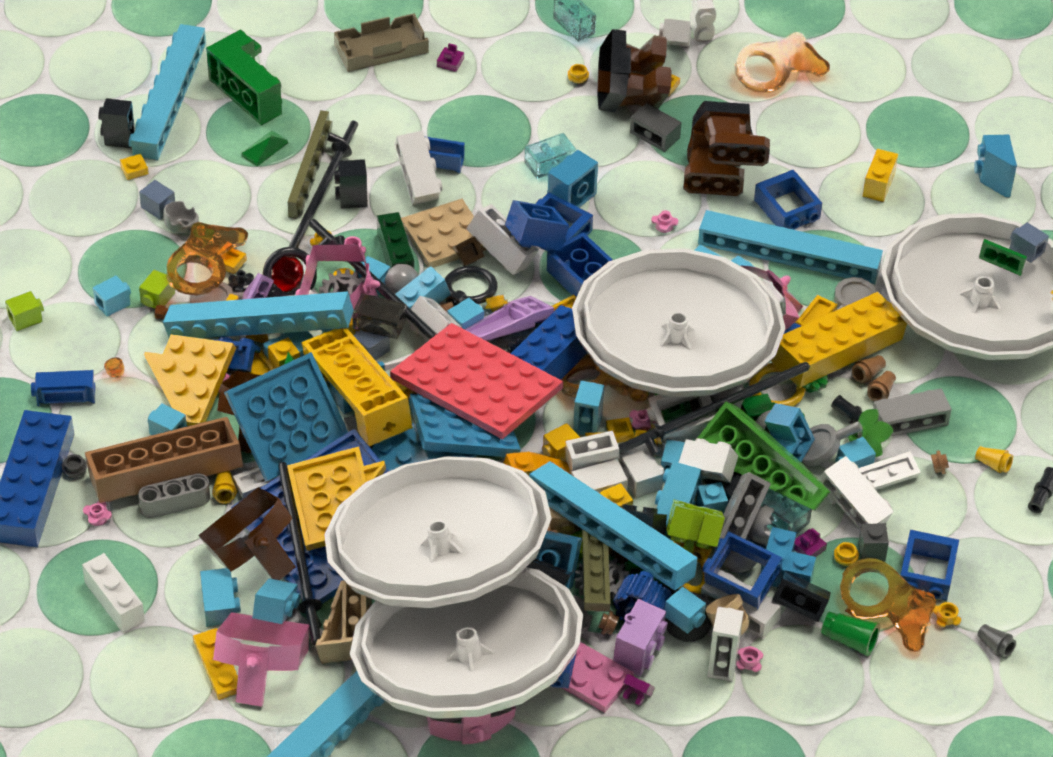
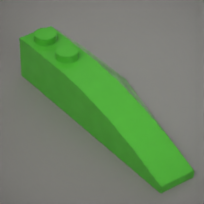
[698,401,831,511]

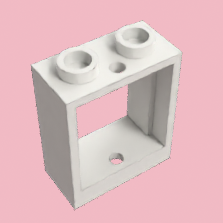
[646,394,717,445]

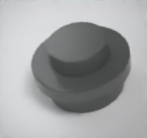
[62,454,87,477]

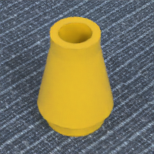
[975,446,1013,473]
[212,471,237,504]

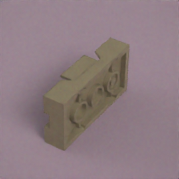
[334,13,429,72]

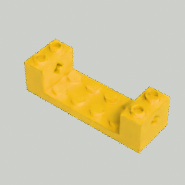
[302,328,413,446]

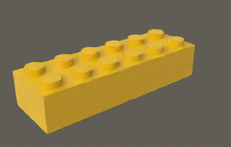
[771,292,907,388]

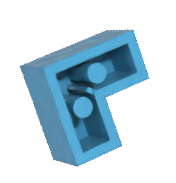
[764,403,815,462]
[760,527,816,587]

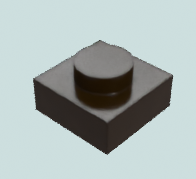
[453,236,485,267]

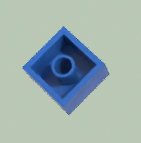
[505,200,570,251]

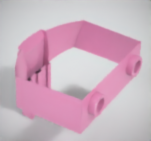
[296,244,381,321]
[741,265,803,332]
[213,612,309,707]
[426,706,516,744]

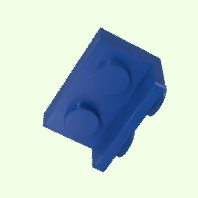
[210,336,261,372]

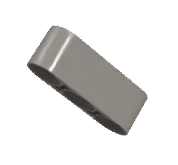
[138,474,210,518]

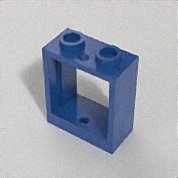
[754,169,822,230]
[536,192,593,242]
[898,529,959,601]
[702,531,782,609]

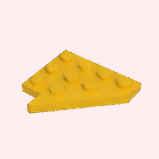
[144,334,236,426]
[287,447,386,551]

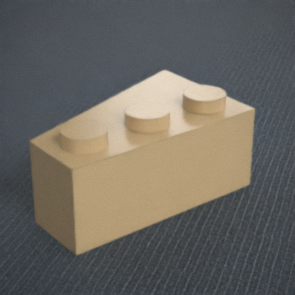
[315,580,372,664]

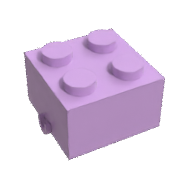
[613,599,668,677]

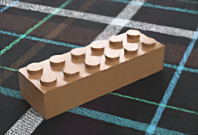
[85,417,243,503]

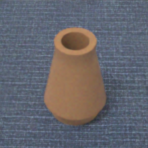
[852,355,886,383]
[867,371,896,401]

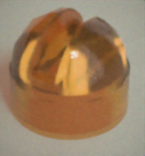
[104,357,125,378]

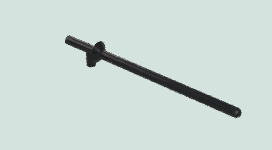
[288,120,359,248]
[309,219,437,340]
[618,362,810,456]
[278,462,323,645]

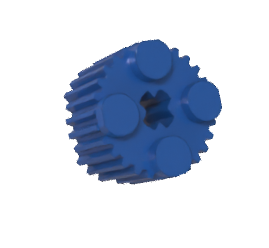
[613,571,672,623]

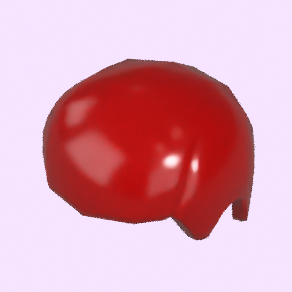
[272,256,304,292]

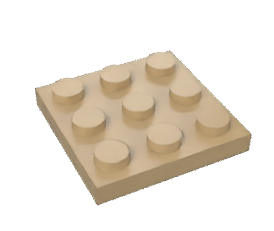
[401,198,487,268]

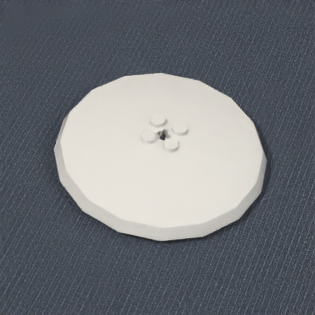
[881,213,1053,360]
[572,249,785,397]
[324,456,552,608]
[350,567,583,719]

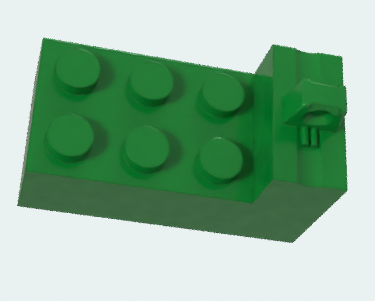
[206,29,283,126]

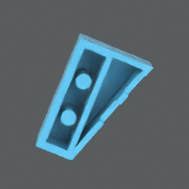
[655,461,702,541]

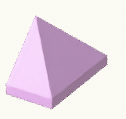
[242,273,274,299]

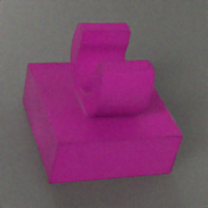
[437,43,464,72]
[794,528,827,557]
[623,673,655,706]

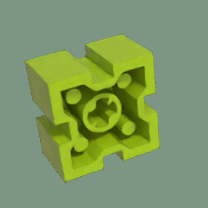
[666,499,725,553]

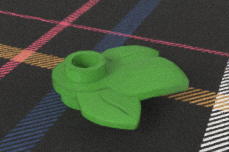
[848,409,893,457]

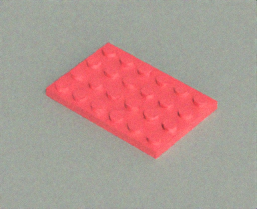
[390,323,563,439]

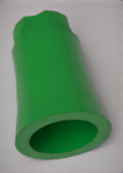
[821,611,880,657]

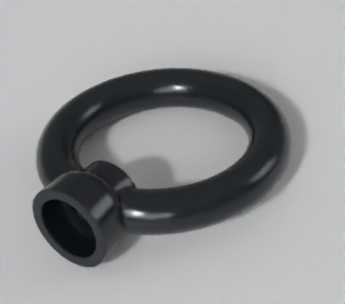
[263,247,317,298]
[444,266,498,306]

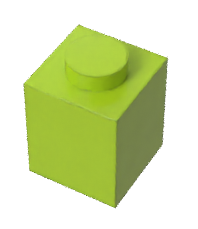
[139,270,175,309]
[5,291,44,331]

